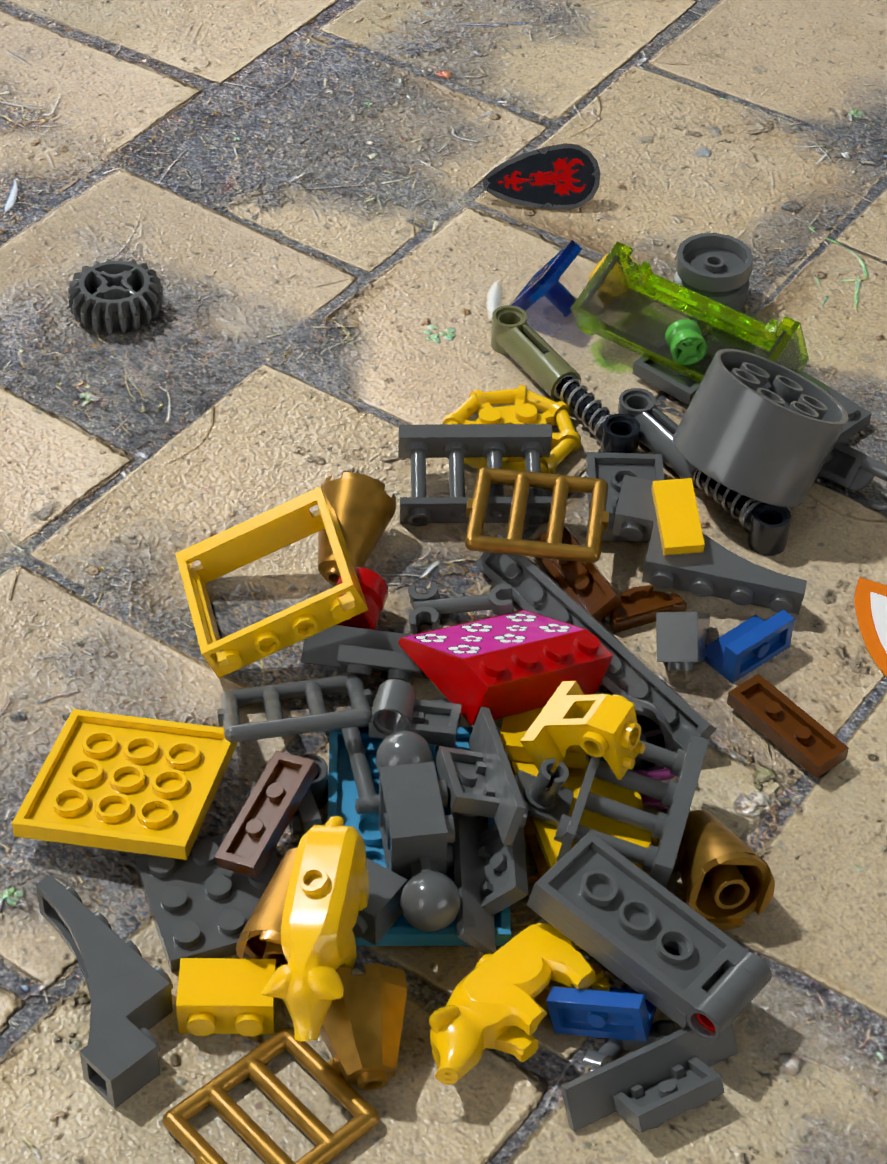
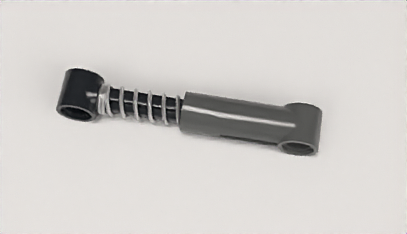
[618,388,791,556]

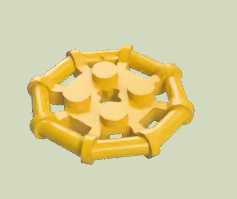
[442,385,581,474]

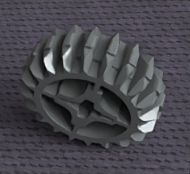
[68,257,163,335]

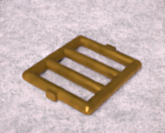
[465,467,609,563]
[162,1027,380,1164]

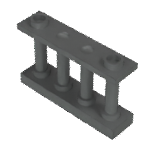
[398,424,552,526]
[554,734,709,887]

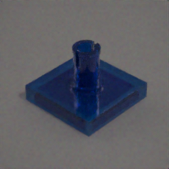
[510,240,582,318]

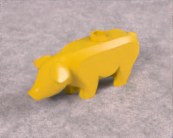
[261,816,370,1041]
[429,923,610,1085]

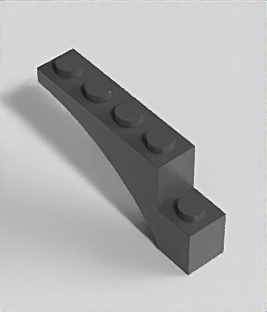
[612,475,807,615]
[36,874,173,1109]

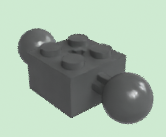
[376,731,461,932]

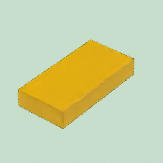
[651,478,705,555]

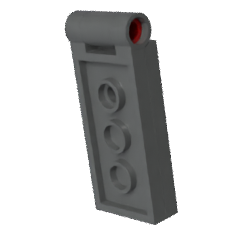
[527,831,772,1041]

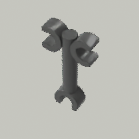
[408,582,514,635]

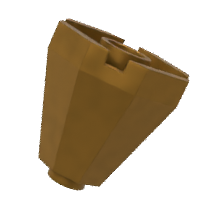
[320,963,407,1091]

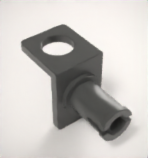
[495,758,574,827]

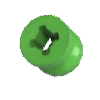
[665,319,707,365]

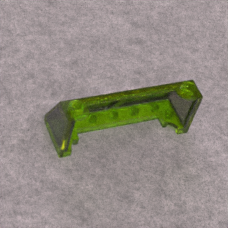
[571,241,809,383]

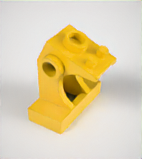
[520,681,645,780]

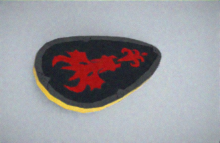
[483,143,601,210]

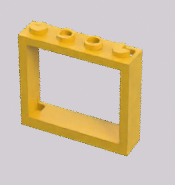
[175,487,368,678]

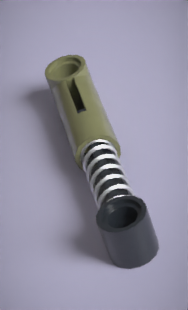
[491,305,640,453]

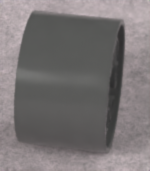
[673,349,849,507]

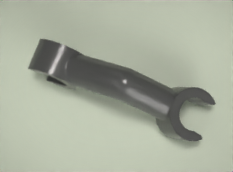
[582,1020,674,1072]

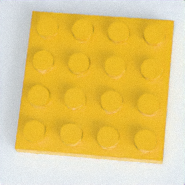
[12,709,238,860]

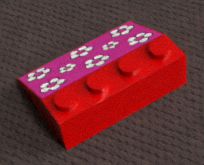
[398,610,613,726]

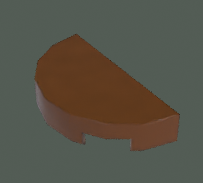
[610,585,687,634]

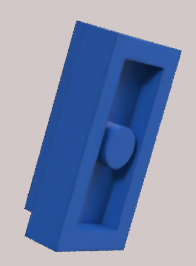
[705,609,795,684]
[546,986,657,1042]

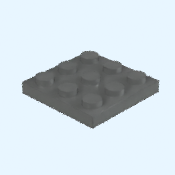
[134,832,280,972]

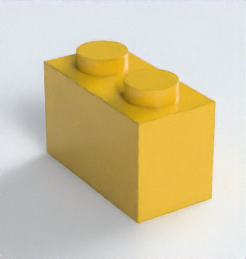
[176,958,277,1037]

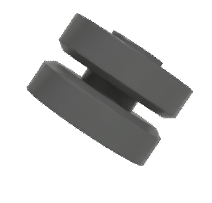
[672,233,753,317]

